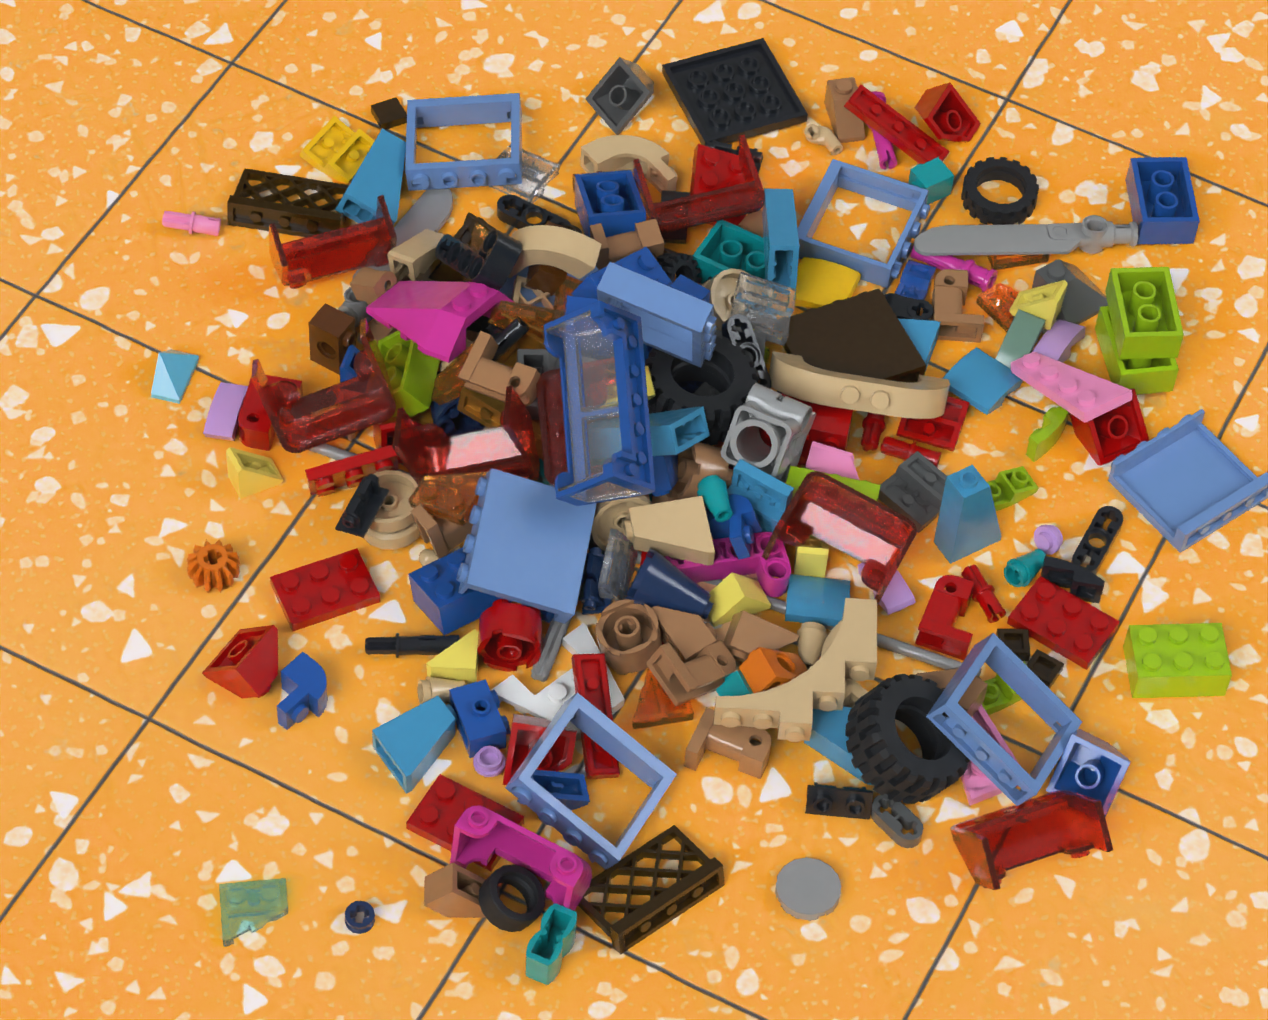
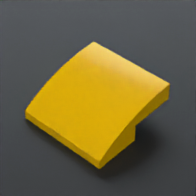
[299,116,374,184]
[783,257,861,308]

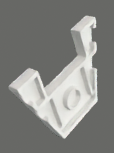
[491,623,625,741]

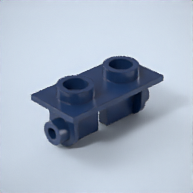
[581,547,617,615]

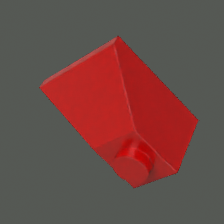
[1069,388,1149,466]
[202,625,278,699]

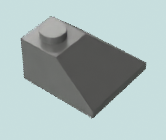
[586,57,654,135]
[1032,259,1108,325]

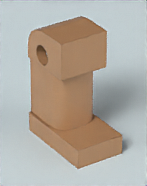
[590,219,664,270]
[349,267,398,348]
[931,269,984,343]
[458,331,544,408]
[410,480,479,559]
[646,640,736,706]
[684,707,772,779]

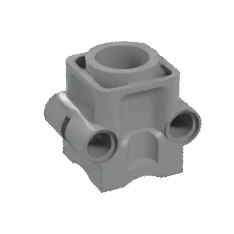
[721,383,816,483]

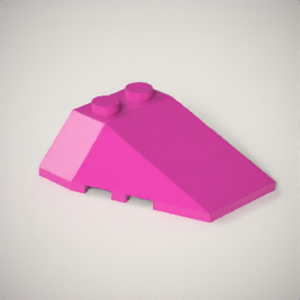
[366,281,516,363]

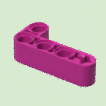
[665,532,791,597]

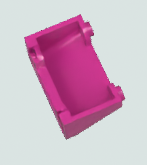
[450,806,592,911]

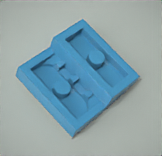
[943,347,1023,415]
[727,459,794,534]
[785,574,850,627]

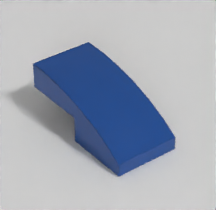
[895,260,936,310]

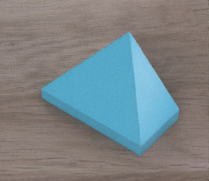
[151,349,199,404]

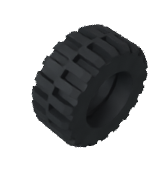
[645,336,759,445]
[845,674,970,804]

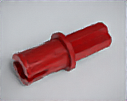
[861,412,886,452]
[880,436,942,467]
[961,564,1006,623]

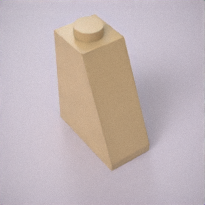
[387,229,445,283]
[623,496,715,566]

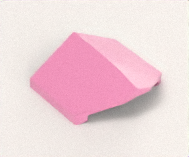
[805,441,859,480]

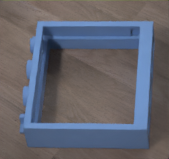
[405,93,522,191]
[798,159,931,288]
[597,261,717,368]
[926,633,1082,806]
[505,692,677,870]

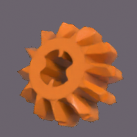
[187,539,240,593]

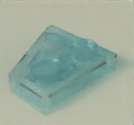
[219,878,289,947]

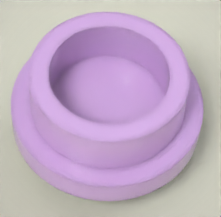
[1034,525,1063,555]
[473,746,506,777]

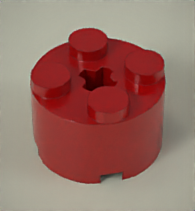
[477,599,542,671]

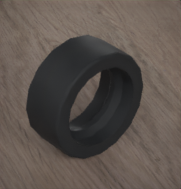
[479,864,545,932]

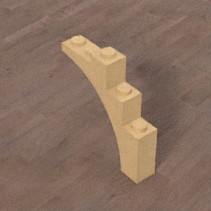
[713,598,877,742]

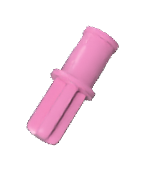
[162,211,221,236]

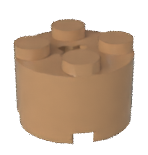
[669,442,733,505]
[595,599,662,675]

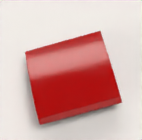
[896,396,970,452]

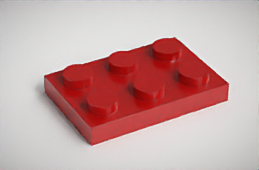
[687,144,751,226]
[305,444,399,497]
[270,548,380,632]
[1007,576,1120,670]
[406,774,524,872]

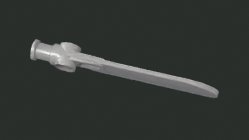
[338,188,453,327]
[914,215,1138,256]

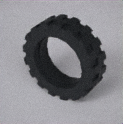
[961,157,1039,225]

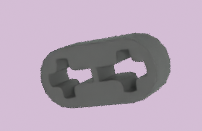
[871,794,924,848]

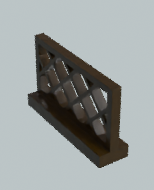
[227,168,349,243]
[578,825,724,955]

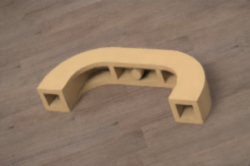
[768,351,950,419]

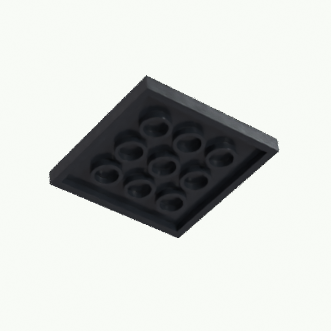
[662,38,808,146]

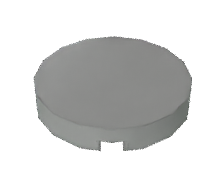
[775,857,841,921]

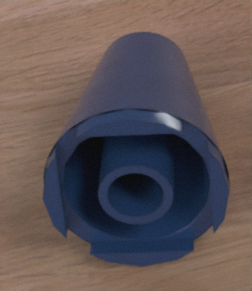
[625,548,714,620]

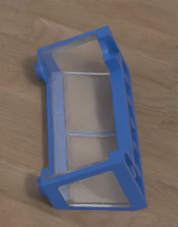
[544,300,655,506]

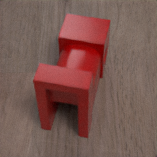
[238,372,303,451]
[915,575,975,660]

